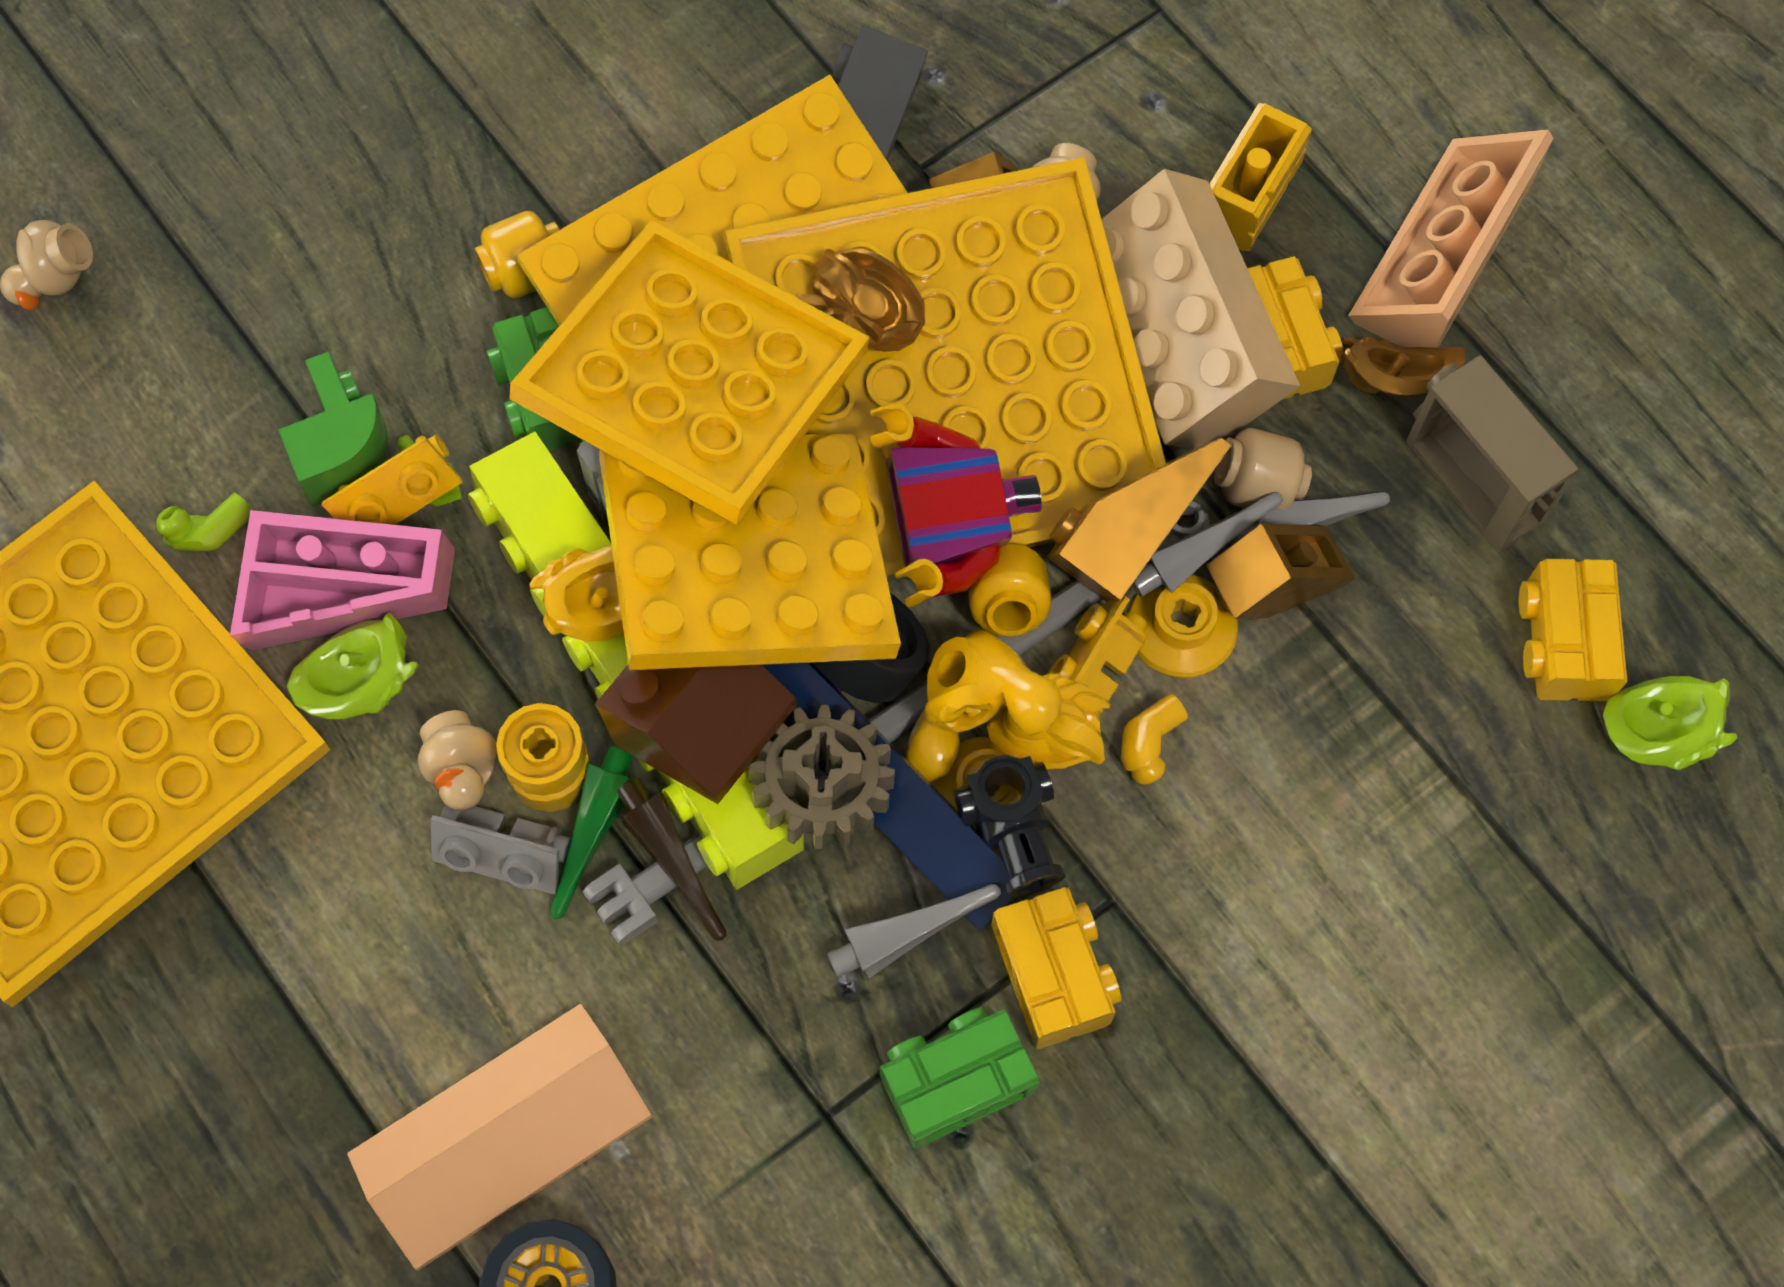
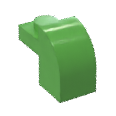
[278,352,388,507]

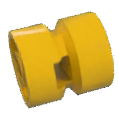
[496,703,591,812]

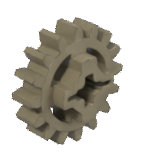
[749,704,895,849]

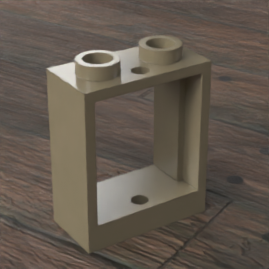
[1406,355,1579,553]

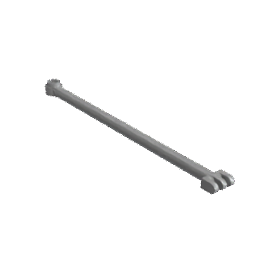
[582,501,1210,945]

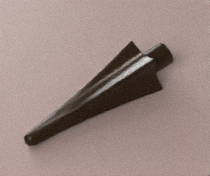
[617,778,727,941]

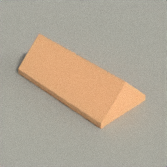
[1348,130,1554,348]
[347,1004,652,1271]

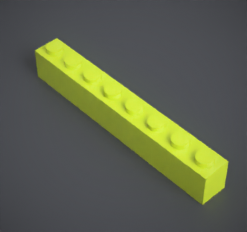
[468,431,804,890]

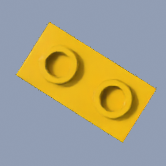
[322,434,463,525]
[1047,596,1147,718]

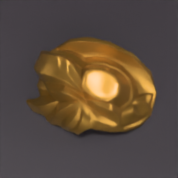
[798,248,925,352]
[1341,337,1466,397]

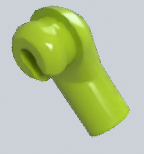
[156,492,254,551]

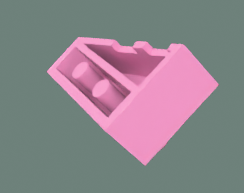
[230,510,455,651]

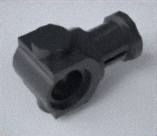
[953,755,1066,897]

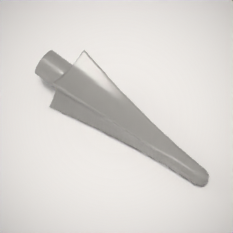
[1132,492,1283,597]
[1230,492,1390,545]
[827,884,1001,979]

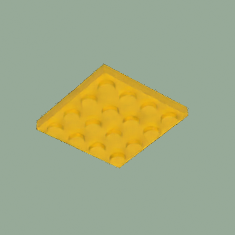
[510,220,870,525]
[599,433,901,670]

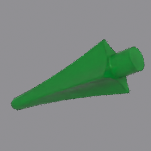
[550,746,633,919]

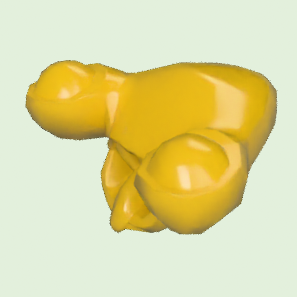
[906,630,1062,782]

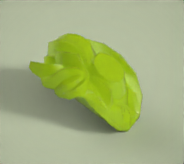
[287,613,419,719]
[1603,676,1737,770]

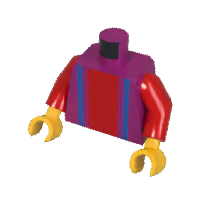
[870,403,1042,607]

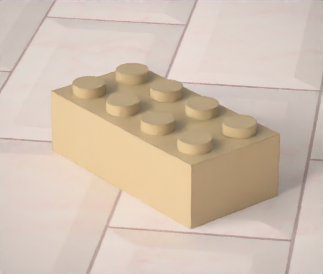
[1101,169,1301,449]

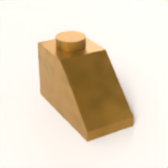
[1206,523,1355,619]

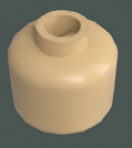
[1214,428,1312,510]

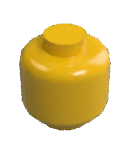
[474,211,559,299]
[968,543,1052,637]

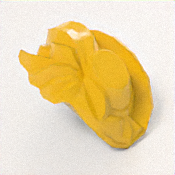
[530,544,624,642]
[987,673,1111,769]

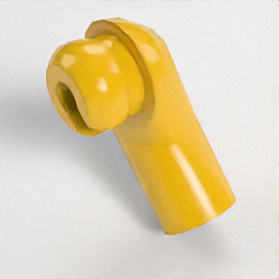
[1120,693,1188,785]

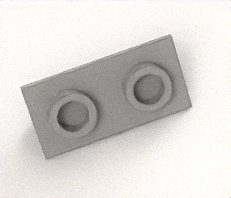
[430,805,572,895]

